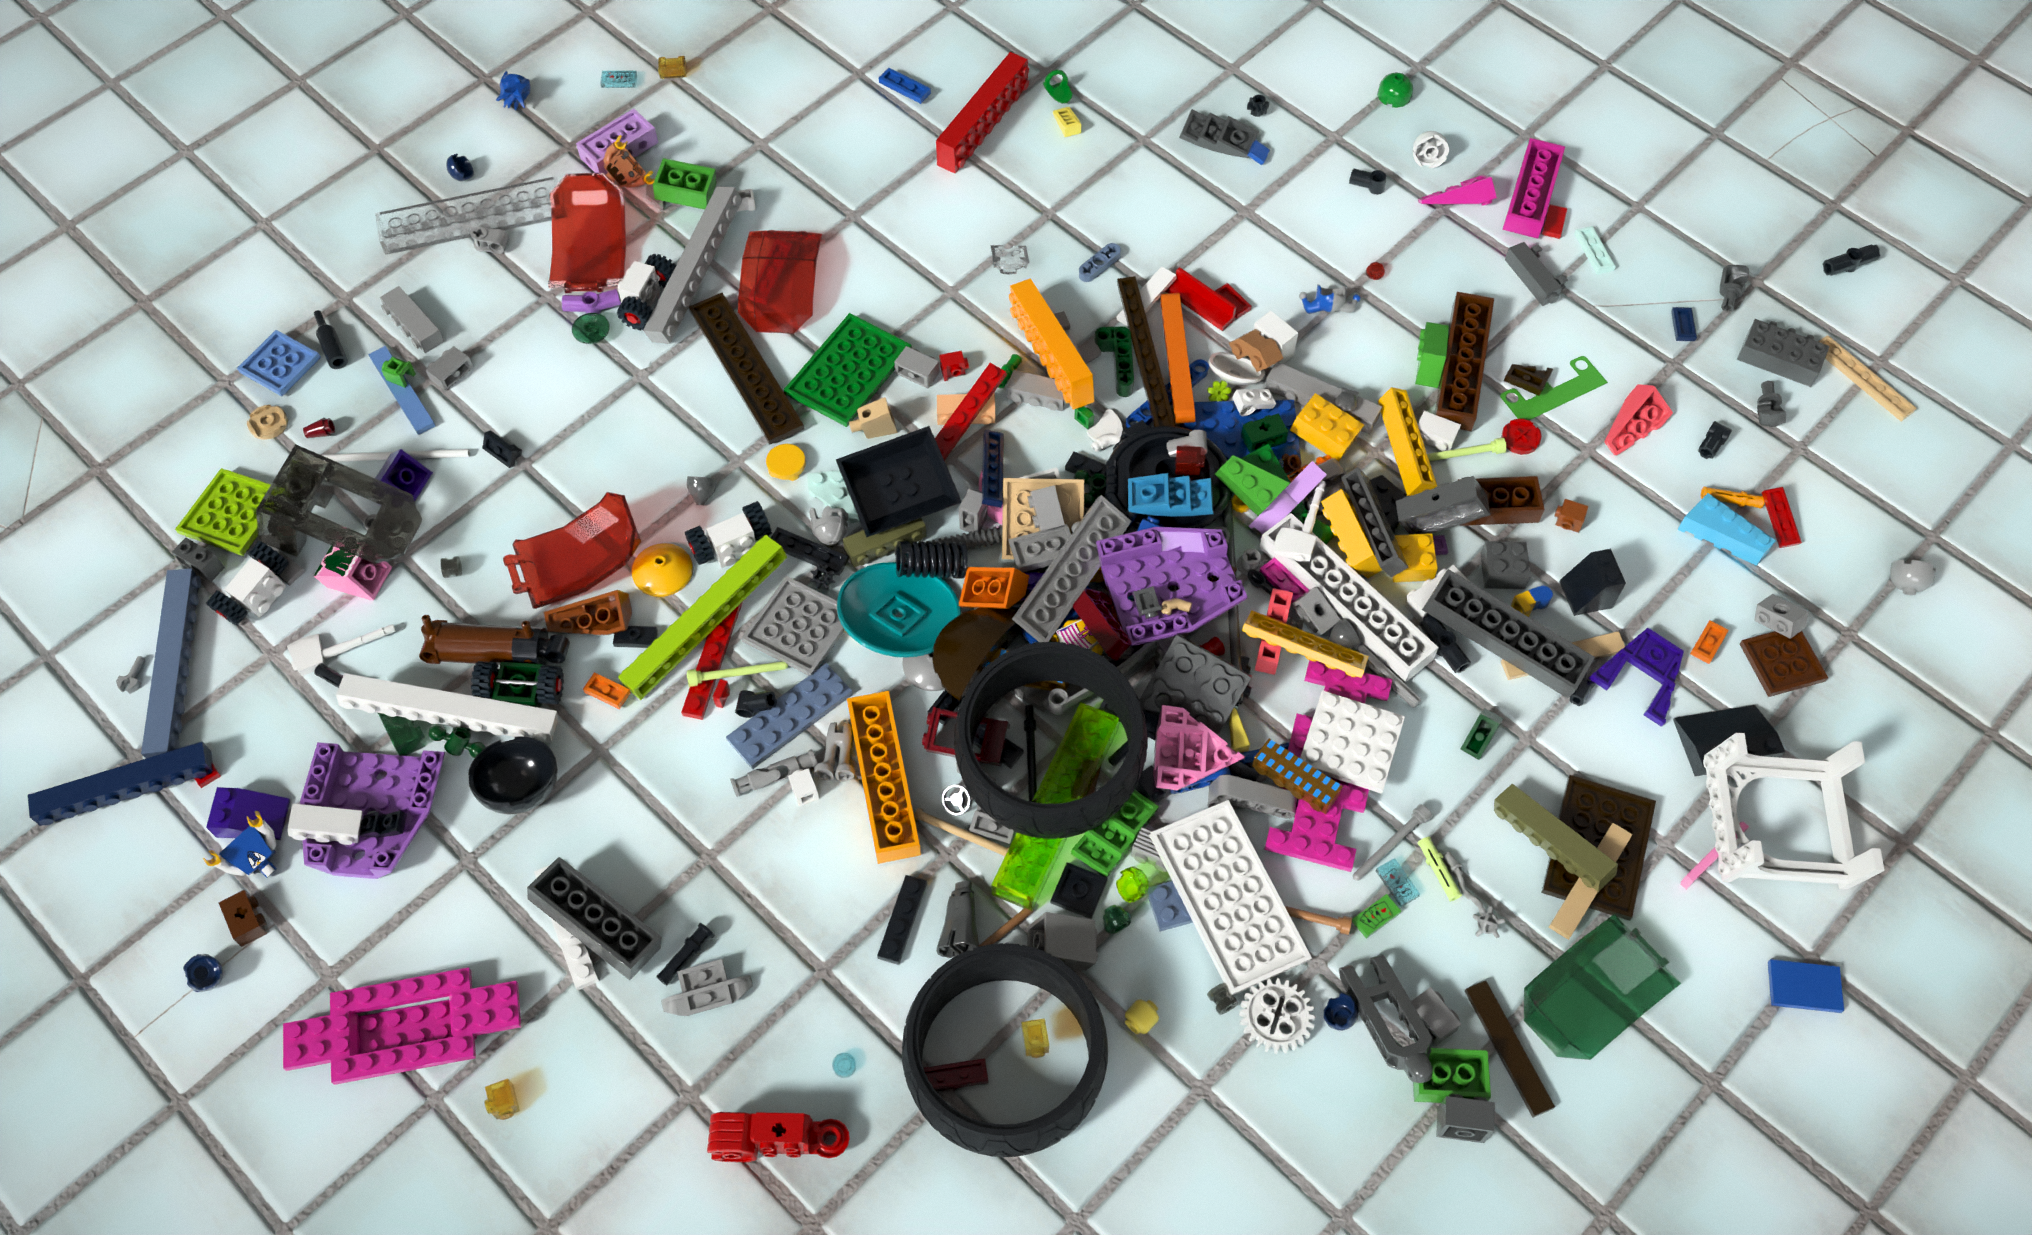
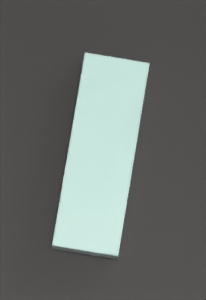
[1574,226,1616,274]

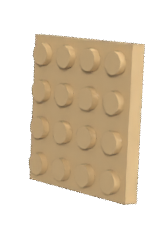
[1002,478,1084,559]

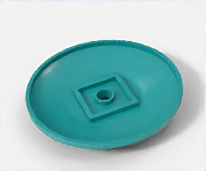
[837,562,961,657]

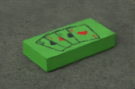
[1352,894,1401,939]

